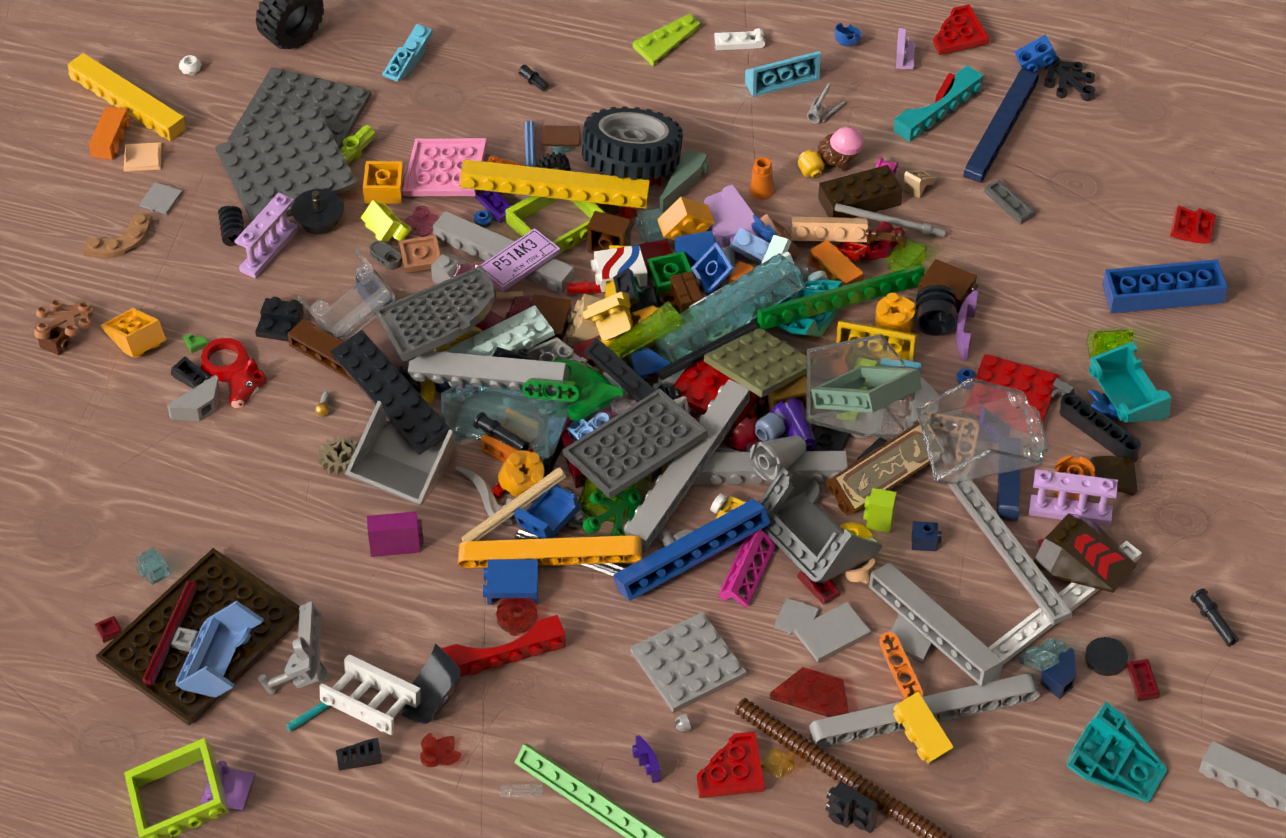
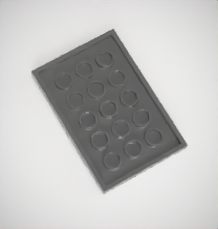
[562,388,708,499]

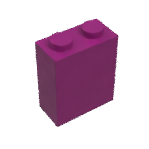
[367,511,424,557]

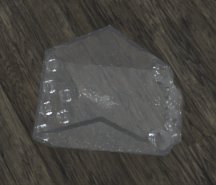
[916,378,1049,485]

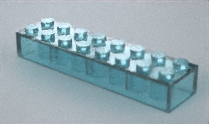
[650,253,806,363]

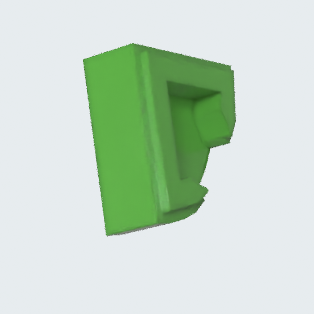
[183,334,209,353]

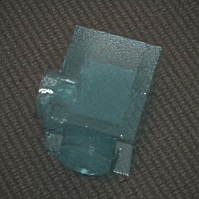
[136,547,170,585]

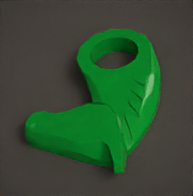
[551,359,625,421]

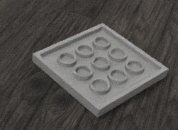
[630,612,747,713]

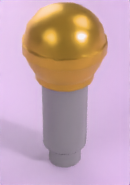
[315,391,330,417]

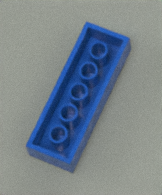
[1102,259,1227,313]

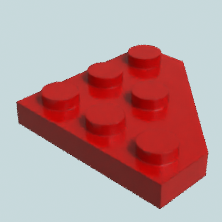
[933,4,990,55]
[696,731,765,798]

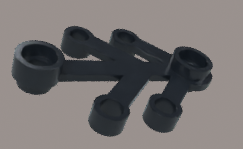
[1044,57,1095,101]

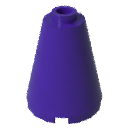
[770,398,816,451]

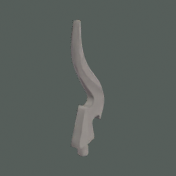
[455,466,533,525]

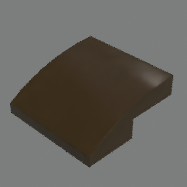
[1090,456,1138,496]

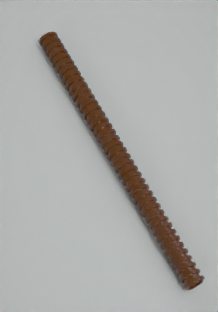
[735,698,953,838]

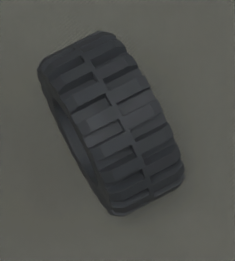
[256,0,324,50]

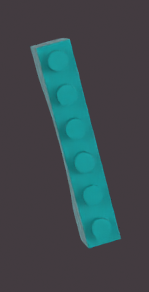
[893,65,984,142]

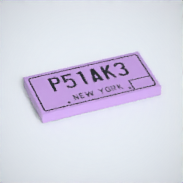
[478,228,560,292]

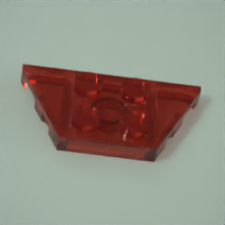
[770,667,849,717]

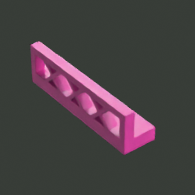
[718,529,776,607]

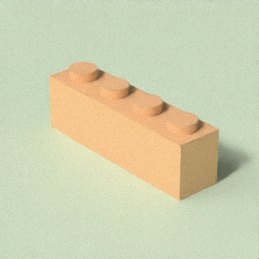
[791,217,868,242]

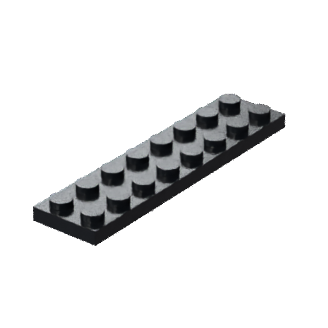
[330,330,451,455]

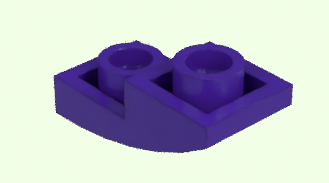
[632,736,661,783]

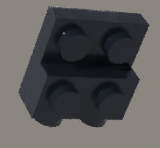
[255,297,304,342]
[825,781,878,833]

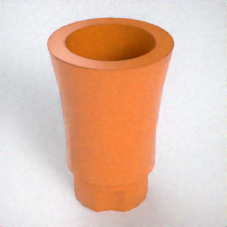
[749,157,775,199]

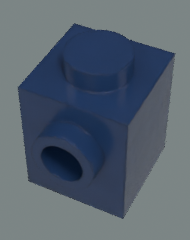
[911,521,942,551]

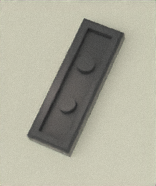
[984,180,1035,225]

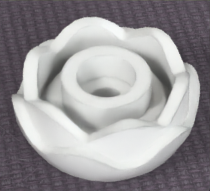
[179,55,202,75]

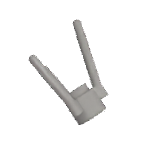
[807,83,846,124]

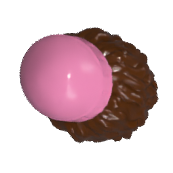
[817,126,864,172]

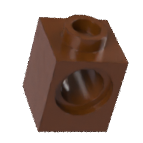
[38,326,70,356]

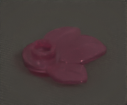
[404,206,439,237]

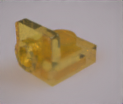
[761,747,796,780]

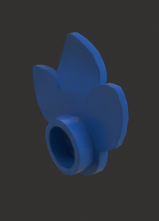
[751,215,777,243]
[1088,390,1119,420]

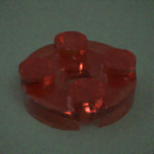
[496,598,538,636]

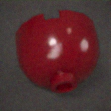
[725,413,759,452]

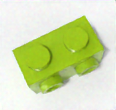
[863,488,896,533]

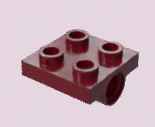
[859,221,905,261]

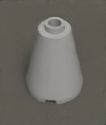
[750,435,806,481]

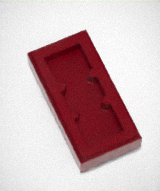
[1127,659,1160,701]

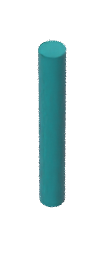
[286,691,342,732]

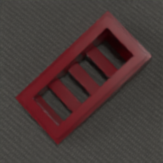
[797,570,841,605]

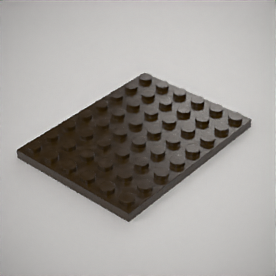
[96,548,300,726]

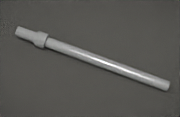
[835,203,946,237]

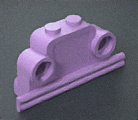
[704,184,763,259]

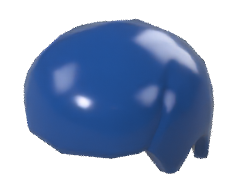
[835,23,862,47]

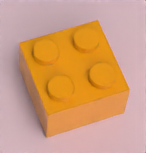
[363,161,404,204]
[657,197,715,240]

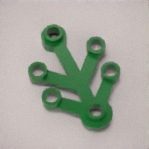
[583,489,642,536]

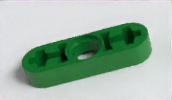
[522,378,581,402]

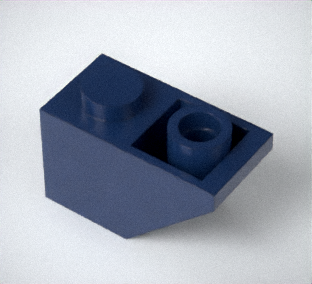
[1040,648,1076,699]

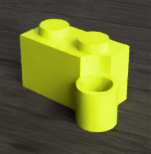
[361,200,412,242]

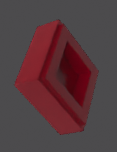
[95,616,122,643]

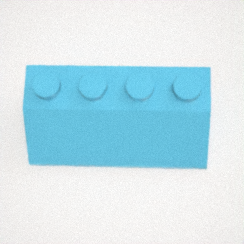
[745,51,821,97]

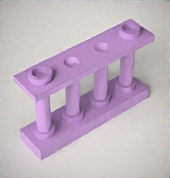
[235,192,299,279]
[1029,469,1118,526]

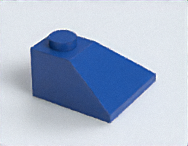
[675,231,715,274]
[691,242,735,295]

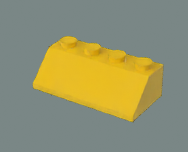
[836,320,918,361]

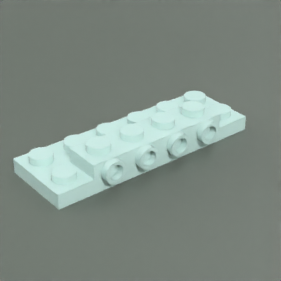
[443,305,555,388]

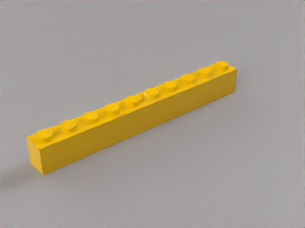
[460,159,650,209]

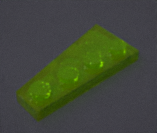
[608,301,684,358]

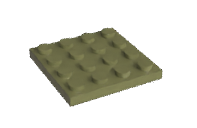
[704,328,817,398]

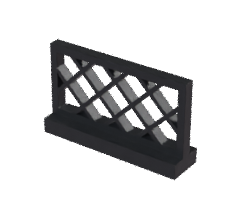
[584,337,656,402]

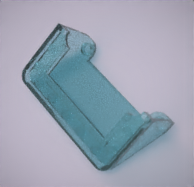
[441,383,573,459]

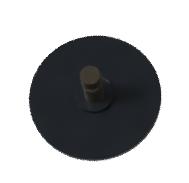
[291,189,344,234]

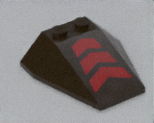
[1033,513,1137,593]

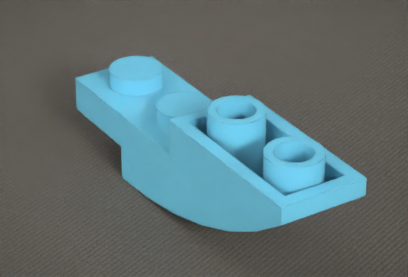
[382,24,433,82]

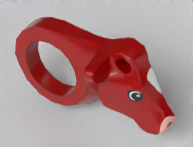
[200,338,267,408]

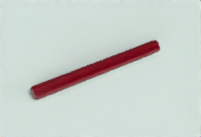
[142,580,198,686]

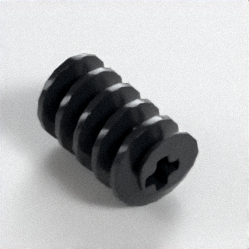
[218,206,245,247]

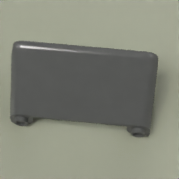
[759,467,883,583]

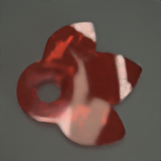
[420,733,461,767]

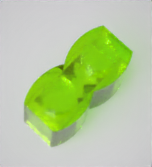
[886,237,927,272]

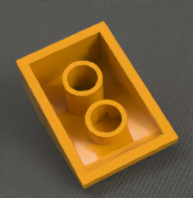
[100,308,166,358]

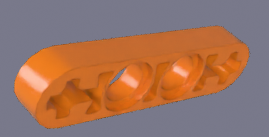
[879,632,923,700]

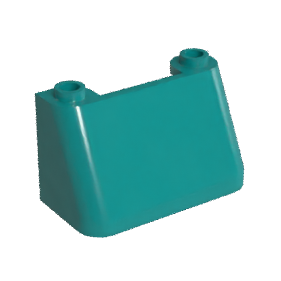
[1088,341,1171,423]

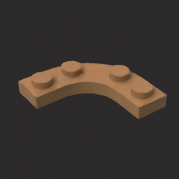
[83,213,152,258]

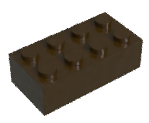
[818,165,903,218]

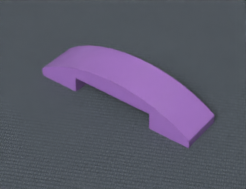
[956,290,978,361]

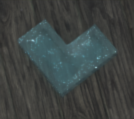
[1019,638,1067,671]

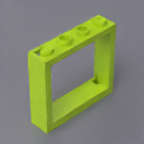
[506,196,605,257]
[124,738,229,838]

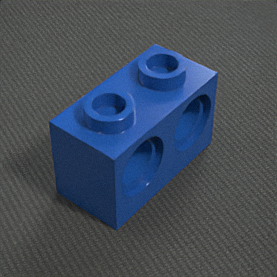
[1014,34,1059,73]

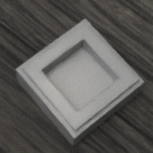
[171,627,199,652]

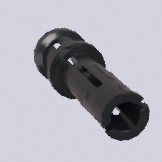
[473,412,529,451]
[1190,588,1239,647]

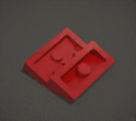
[1170,205,1216,243]

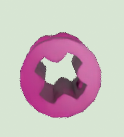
[875,157,898,176]

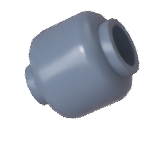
[755,413,785,441]

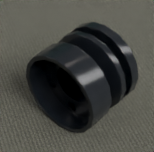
[916,284,957,336]

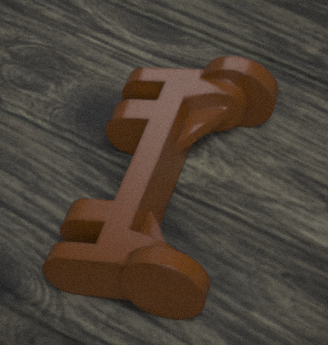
[866,229,907,247]

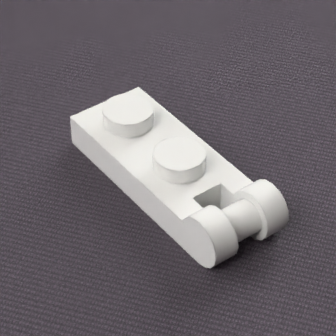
[714,28,765,50]

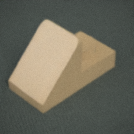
[904,170,936,198]

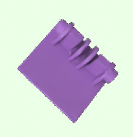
[200,760,255,811]

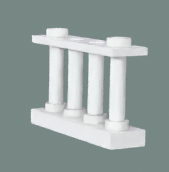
[320,654,421,735]

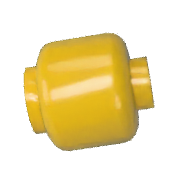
[797,150,825,179]

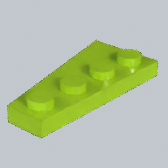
[633,13,700,67]

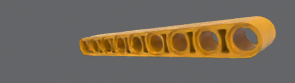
[458,536,642,568]

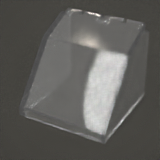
[807,334,907,437]

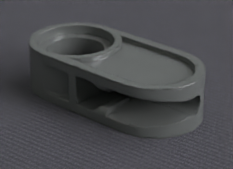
[369,241,402,270]

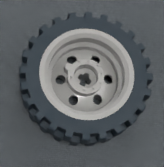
[581,106,683,180]

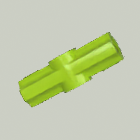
[340,125,376,164]

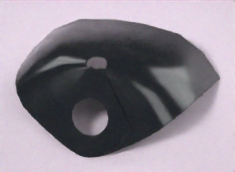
[398,644,461,724]

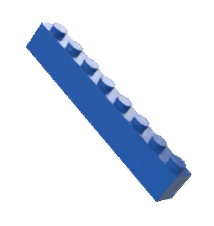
[613,499,770,601]

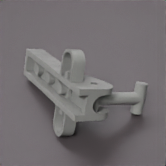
[258,601,329,695]

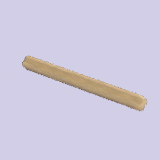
[461,467,566,542]

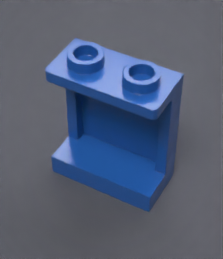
[514,484,580,539]
[483,559,539,605]

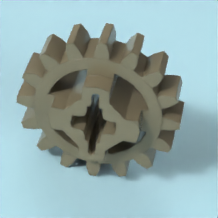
[318,436,358,476]

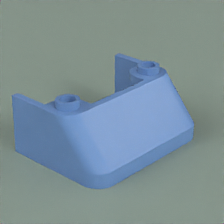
[176,601,264,697]

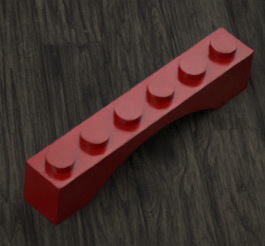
[441,615,566,677]

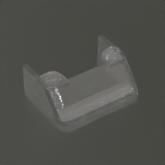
[297,249,395,341]

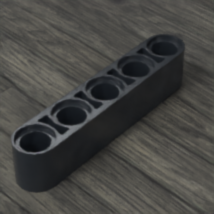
[1059,393,1141,463]

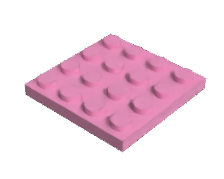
[402,138,488,196]

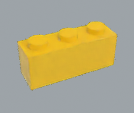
[893,692,953,764]

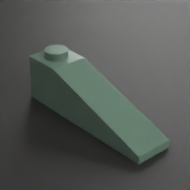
[660,149,709,212]

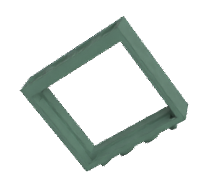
[811,366,922,412]

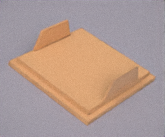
[124,142,162,172]

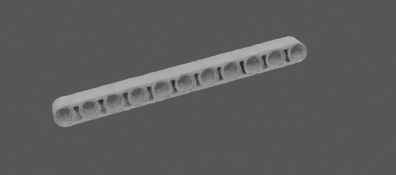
[809,674,1040,748]

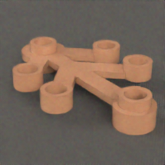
[34,299,94,339]

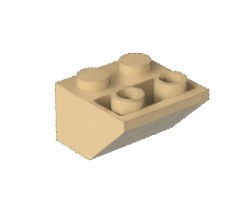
[566,294,603,347]

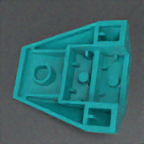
[763,279,843,337]
[1066,702,1168,803]

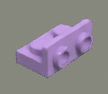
[896,28,915,70]

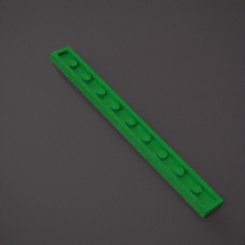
[757,265,925,330]

